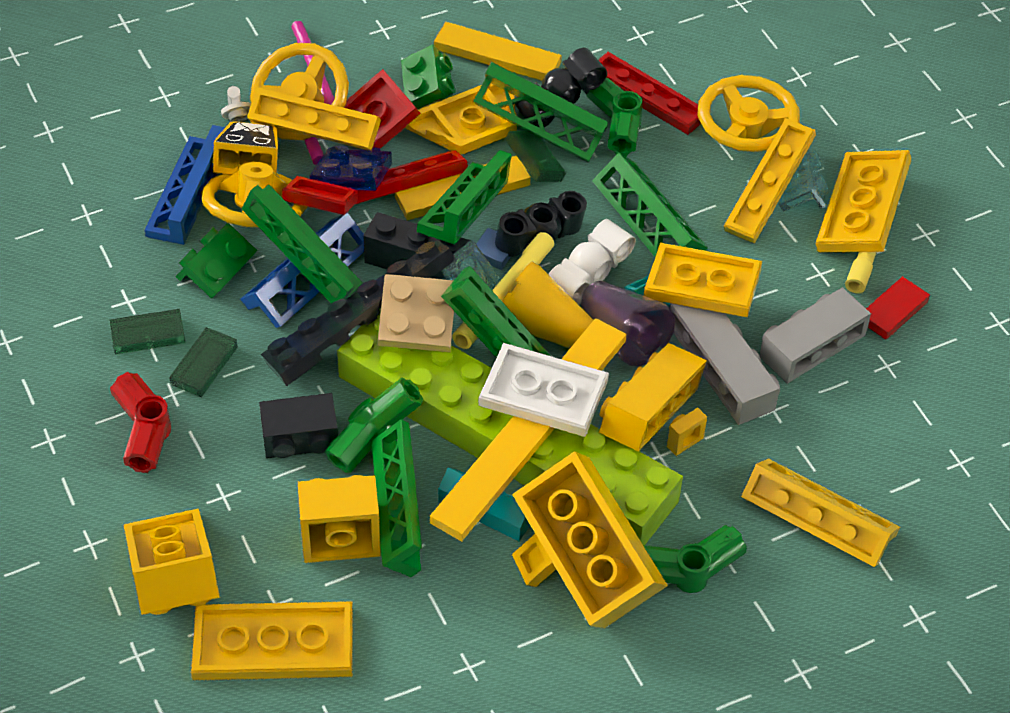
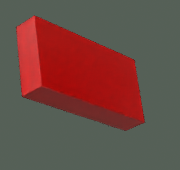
[282,176,358,215]
[866,276,930,340]

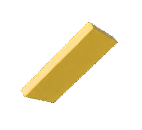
[815,150,912,252]
[191,601,353,680]

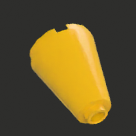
[503,262,594,349]

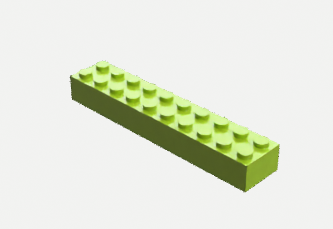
[337,308,683,545]

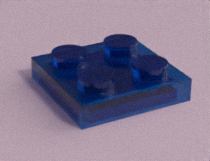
[310,146,392,191]

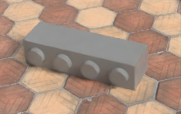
[667,303,780,425]

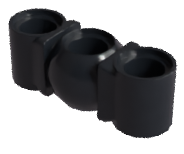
[515,47,608,128]
[495,191,587,257]

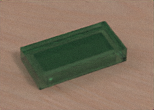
[505,131,566,182]
[109,308,186,354]
[169,327,238,397]

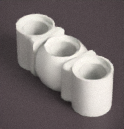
[549,219,636,305]

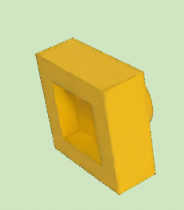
[667,407,707,456]
[512,534,556,587]

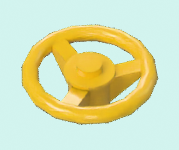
[250,43,349,140]
[698,75,800,152]
[201,162,308,227]

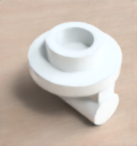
[221,86,251,122]

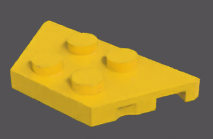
[405,84,517,155]

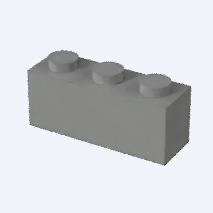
[760,287,871,384]

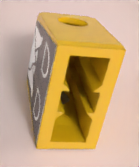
[213,121,278,175]

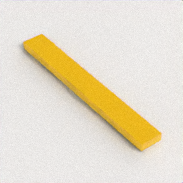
[430,318,626,542]

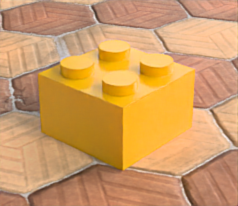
[298,475,381,563]

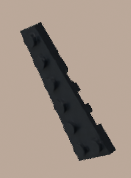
[261,240,456,386]

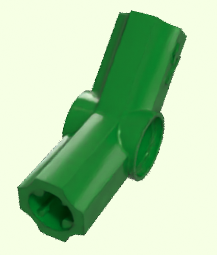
[586,78,642,156]
[325,377,423,473]
[643,525,747,593]

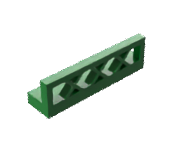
[473,62,608,163]
[417,150,512,245]
[592,153,708,257]
[242,185,363,304]
[441,266,550,358]
[371,419,422,577]

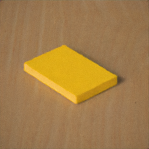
[644,243,762,317]

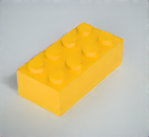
[512,451,668,628]

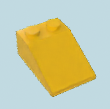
[124,508,220,615]

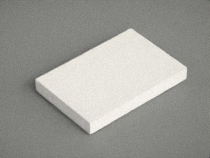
[478,343,609,437]

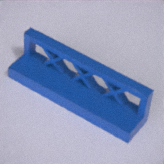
[144,125,225,245]
[240,212,364,328]

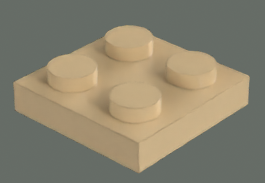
[378,274,454,352]

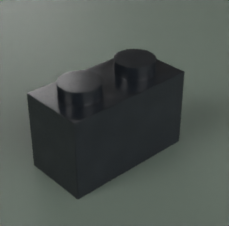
[259,393,338,459]

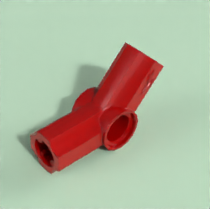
[110,372,171,473]

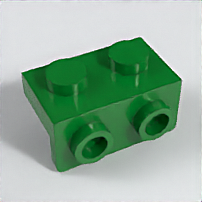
[401,44,456,109]
[175,223,258,299]

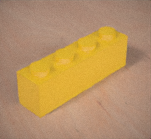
[599,343,707,452]

